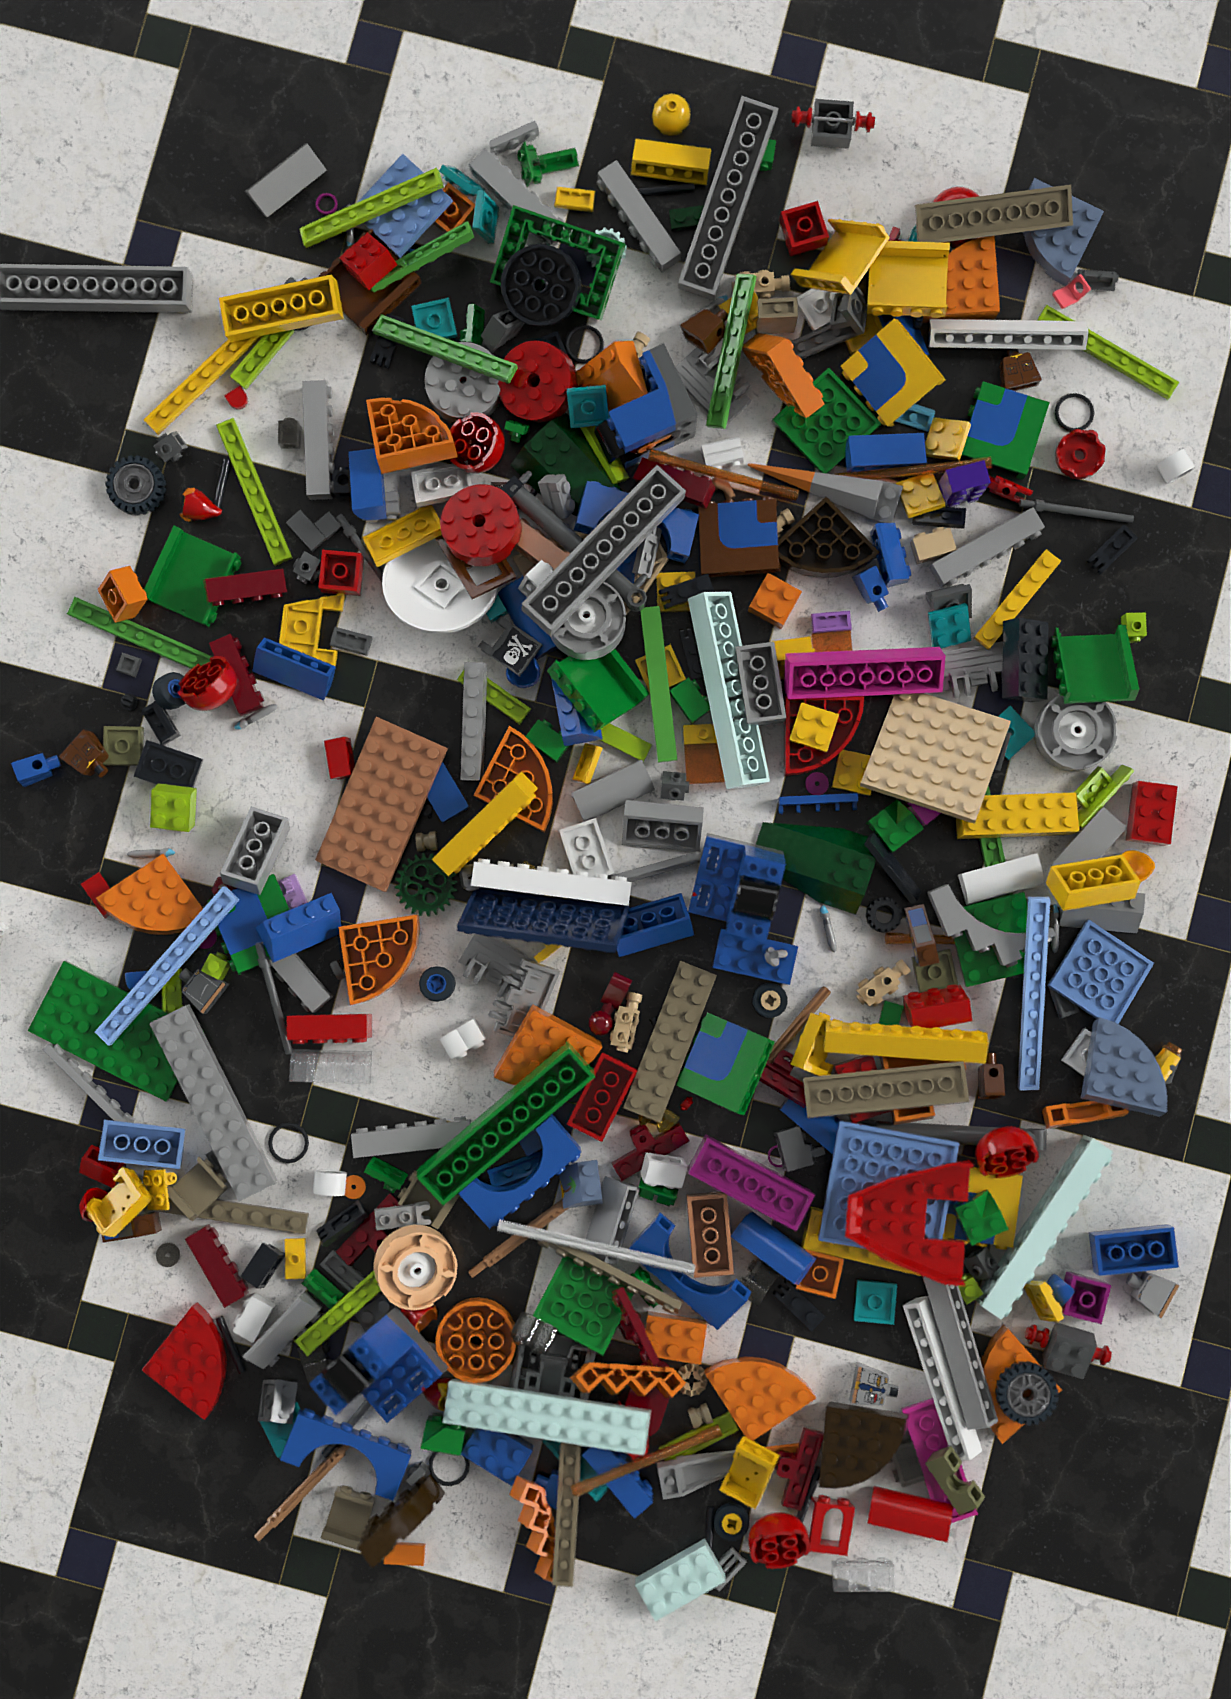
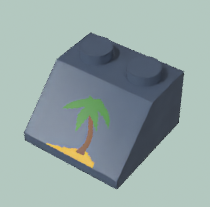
[559,1160,603,1209]

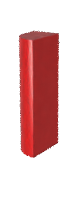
[867,1486,953,1543]

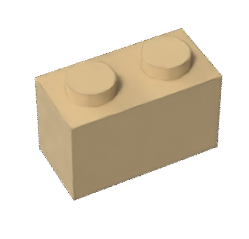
[910,527,957,565]

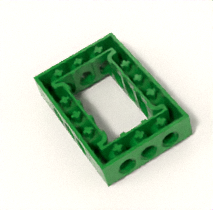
[490,205,626,320]

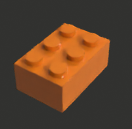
[645,1311,707,1365]

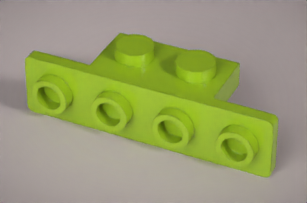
[1075,765,1134,828]

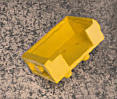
[791,1012,842,1076]
[86,1167,153,1237]
[719,1436,780,1509]

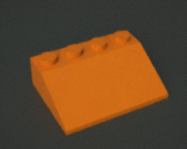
[576,341,648,412]

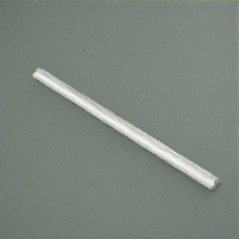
[497,1219,695,1275]

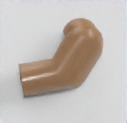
[712,477,736,500]

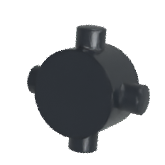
[420,803,434,818]

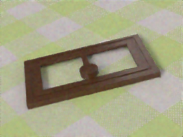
[435,524,517,600]

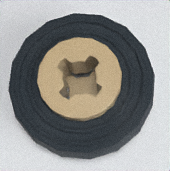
[753,983,788,1018]

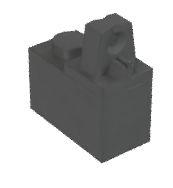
[481,309,525,354]
[773,1126,825,1172]

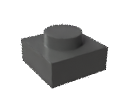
[406,1461,428,1486]

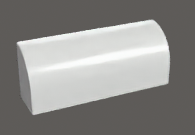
[958,853,1043,905]

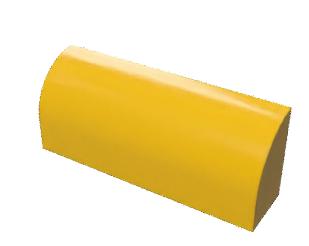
[631,139,711,185]

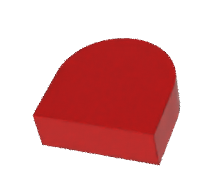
[224,385,248,410]

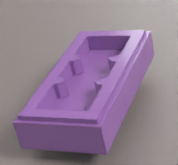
[811,611,852,634]

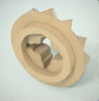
[677,1363,707,1397]

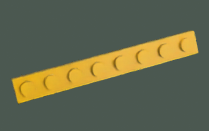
[143,336,262,435]

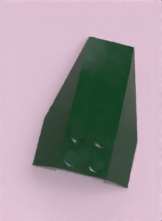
[511,413,622,526]
[756,822,876,915]

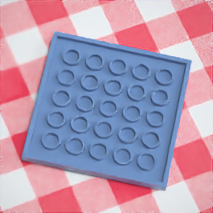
[818,1120,960,1249]

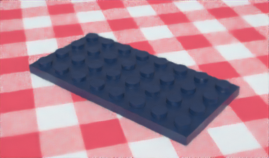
[457,887,629,953]

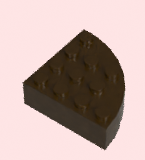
[778,496,880,578]
[819,1402,909,1489]
[357,1474,445,1568]

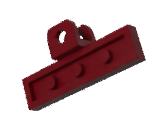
[759,1050,806,1108]
[611,1123,690,1181]
[336,1193,400,1266]
[612,1287,660,1365]
[774,1427,824,1511]

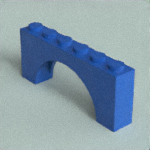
[574,481,699,563]
[458,1114,581,1229]
[628,1212,751,1330]
[280,1408,411,1501]

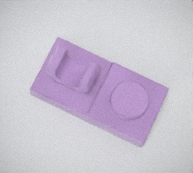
[277,874,308,910]

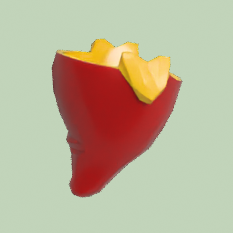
[422,1377,452,1411]

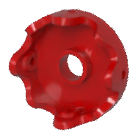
[1055,429,1106,479]

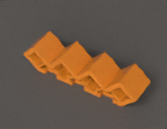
[570,1362,686,1398]
[509,1476,556,1582]

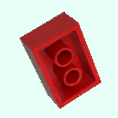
[1125,781,1178,846]
[903,984,973,1029]
[833,1055,891,1123]

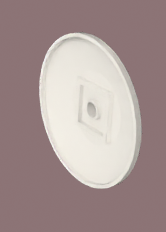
[382,538,499,634]

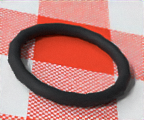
[565,325,604,364]
[1055,393,1095,432]
[268,1122,309,1164]
[429,1451,470,1486]

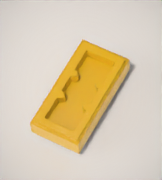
[555,187,595,212]
[683,724,717,745]
[572,743,602,784]
[285,1238,306,1279]

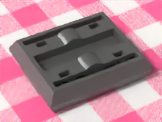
[509,1328,596,1400]

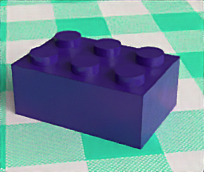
[938,460,991,507]

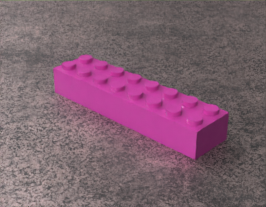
[784,647,946,699]

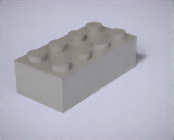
[220,806,290,895]

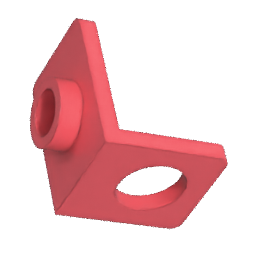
[1052,274,1091,309]

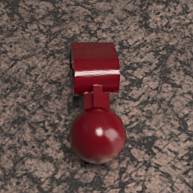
[588,972,632,1035]

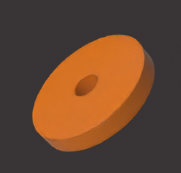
[345,1175,366,1199]

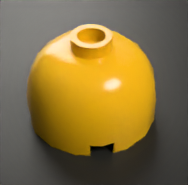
[652,94,690,136]

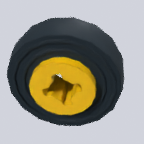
[714,1503,750,1541]

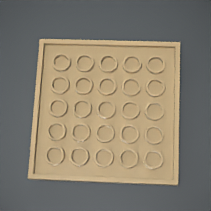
[860,693,1011,824]

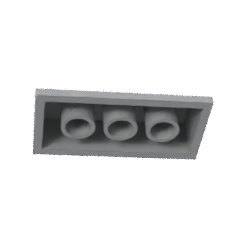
[735,642,786,725]
[622,800,704,852]
[1059,893,1145,933]
[243,1291,322,1369]

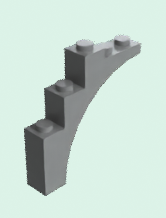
[927,885,1056,967]

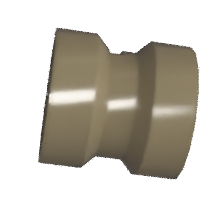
[416,831,438,852]
[688,1403,713,1429]

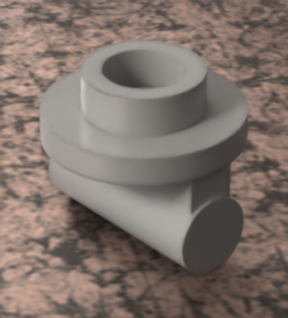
[765,947,788,967]

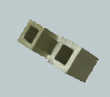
[925,1446,985,1515]

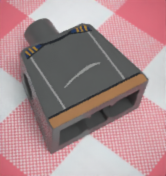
[179,968,229,1014]

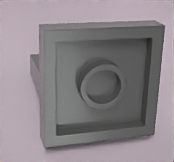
[830,286,868,335]
[926,584,972,619]
[258,1380,298,1424]

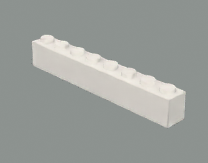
[928,319,1089,350]
[471,858,631,906]
[903,1296,982,1461]

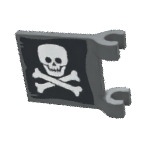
[478,616,543,677]

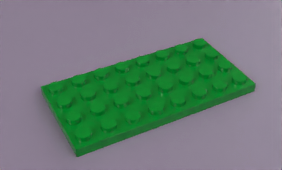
[27,961,204,1102]

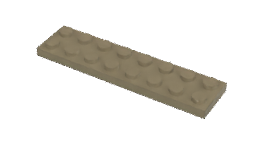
[915,185,1073,243]
[623,961,717,1123]
[803,1061,969,1119]

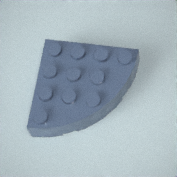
[1023,178,1104,286]
[1081,1017,1167,1117]

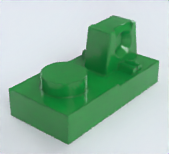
[460,304,485,346]
[504,420,530,442]
[364,1156,408,1193]

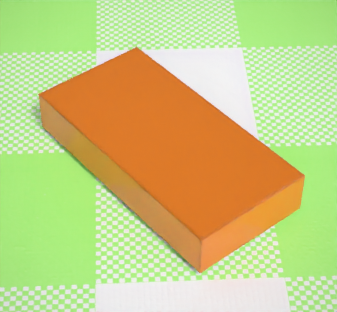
[384,1542,426,1566]

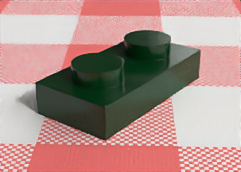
[669,205,704,231]

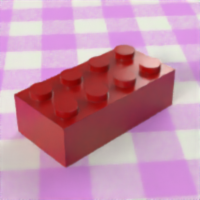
[287,1014,372,1044]
[567,1052,638,1142]

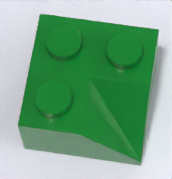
[866,799,924,853]
[951,1189,1009,1245]
[420,1413,467,1456]

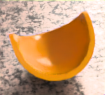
[1123,850,1155,882]

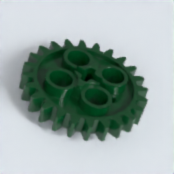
[394,853,458,917]

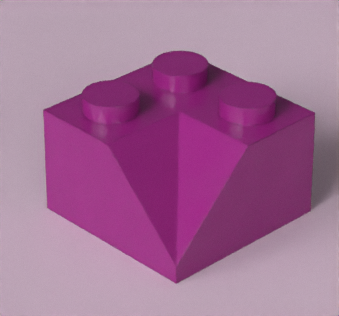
[1062,1271,1112,1325]

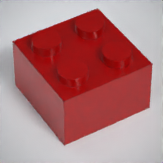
[779,201,829,256]
[339,232,397,290]
[318,550,364,596]

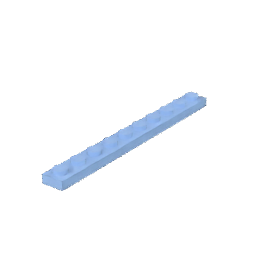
[95,886,239,1046]
[1018,897,1050,1090]

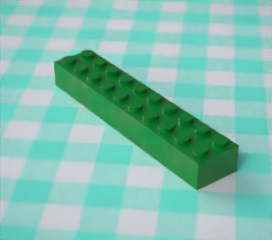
[416,1041,595,1205]

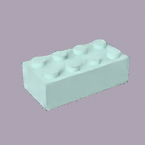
[635,1538,725,1621]

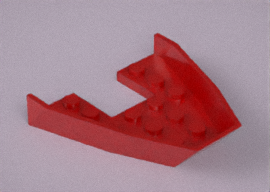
[845,1160,973,1286]

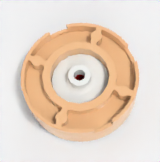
[374,1225,457,1310]

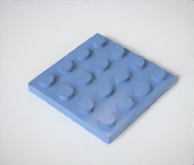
[358,154,453,258]
[1047,920,1154,1024]

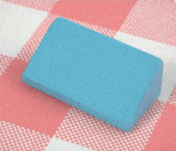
[895,404,935,432]

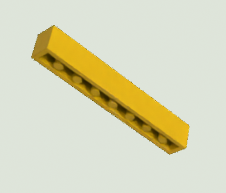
[824,1020,988,1064]

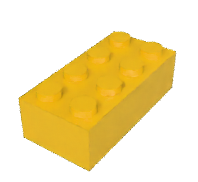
[1046,854,1141,911]

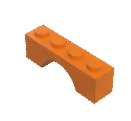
[1042,1101,1129,1129]

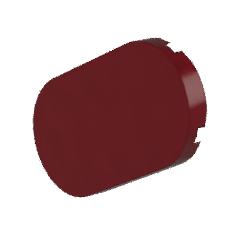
[624,1359,670,1437]

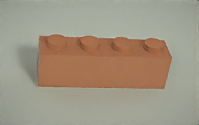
[513,518,570,570]

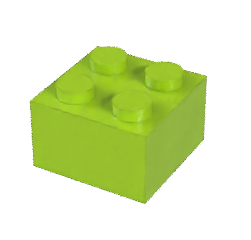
[150,783,197,832]

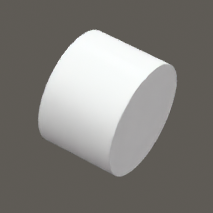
[1157,449,1195,484]
[313,1170,347,1196]

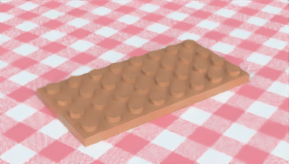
[315,717,448,892]

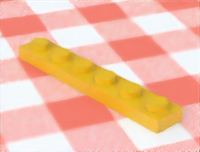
[973,549,1061,650]

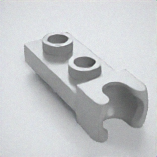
[374,1201,431,1230]

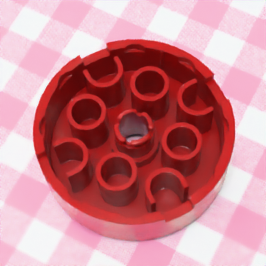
[498,341,578,423]
[440,484,522,567]

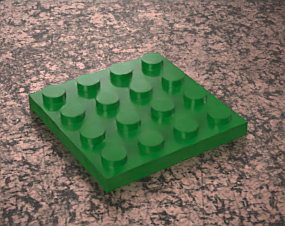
[772,368,881,474]
[953,892,1028,987]
[532,1256,634,1356]

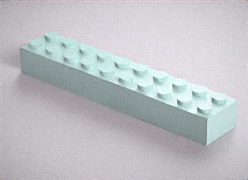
[688,592,770,789]
[975,1135,1113,1320]
[443,1379,651,1455]

